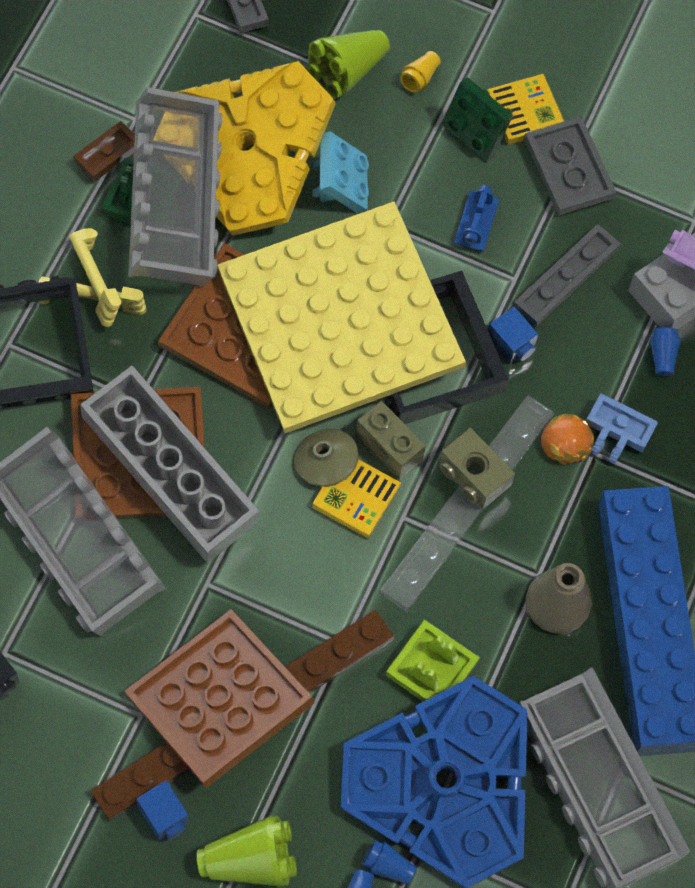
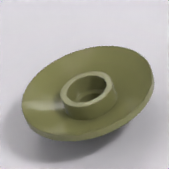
[294,429,359,487]

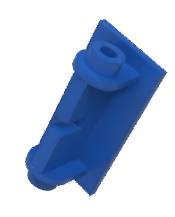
[454,185,500,252]

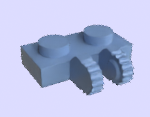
[586,393,658,464]

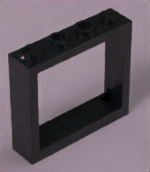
[384,270,509,424]
[0,275,94,411]

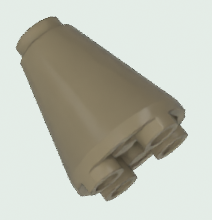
[525,563,592,635]

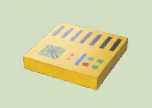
[487,74,564,145]
[312,459,401,539]

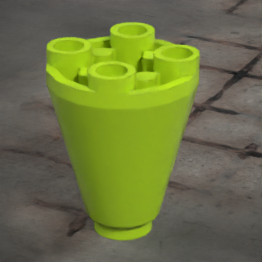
[306,30,390,99]
[197,815,297,887]

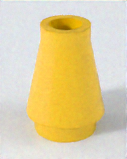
[400,51,441,93]

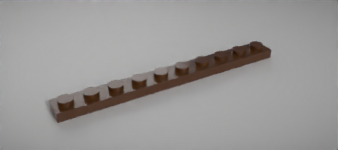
[90,609,394,822]

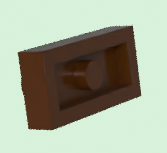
[73,121,135,182]

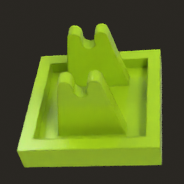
[385,620,480,702]

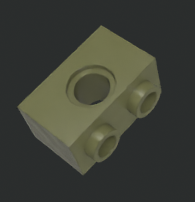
[355,401,426,480]
[439,427,515,509]

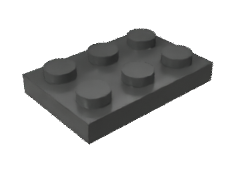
[524,116,617,216]

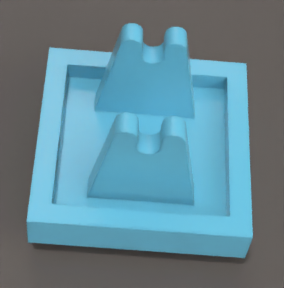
[312,131,369,214]

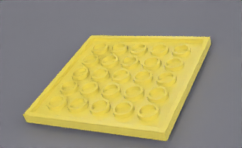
[217,202,466,433]

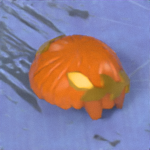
[541,414,594,465]

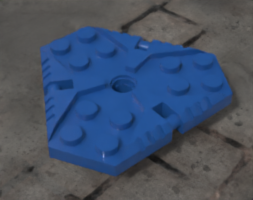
[341,676,527,888]

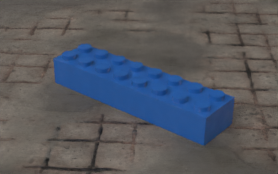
[598,486,695,756]

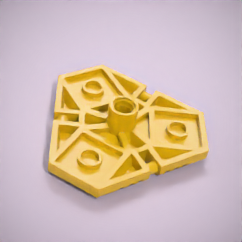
[153,61,336,236]

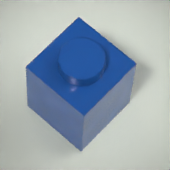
[488,307,538,364]
[136,781,189,841]

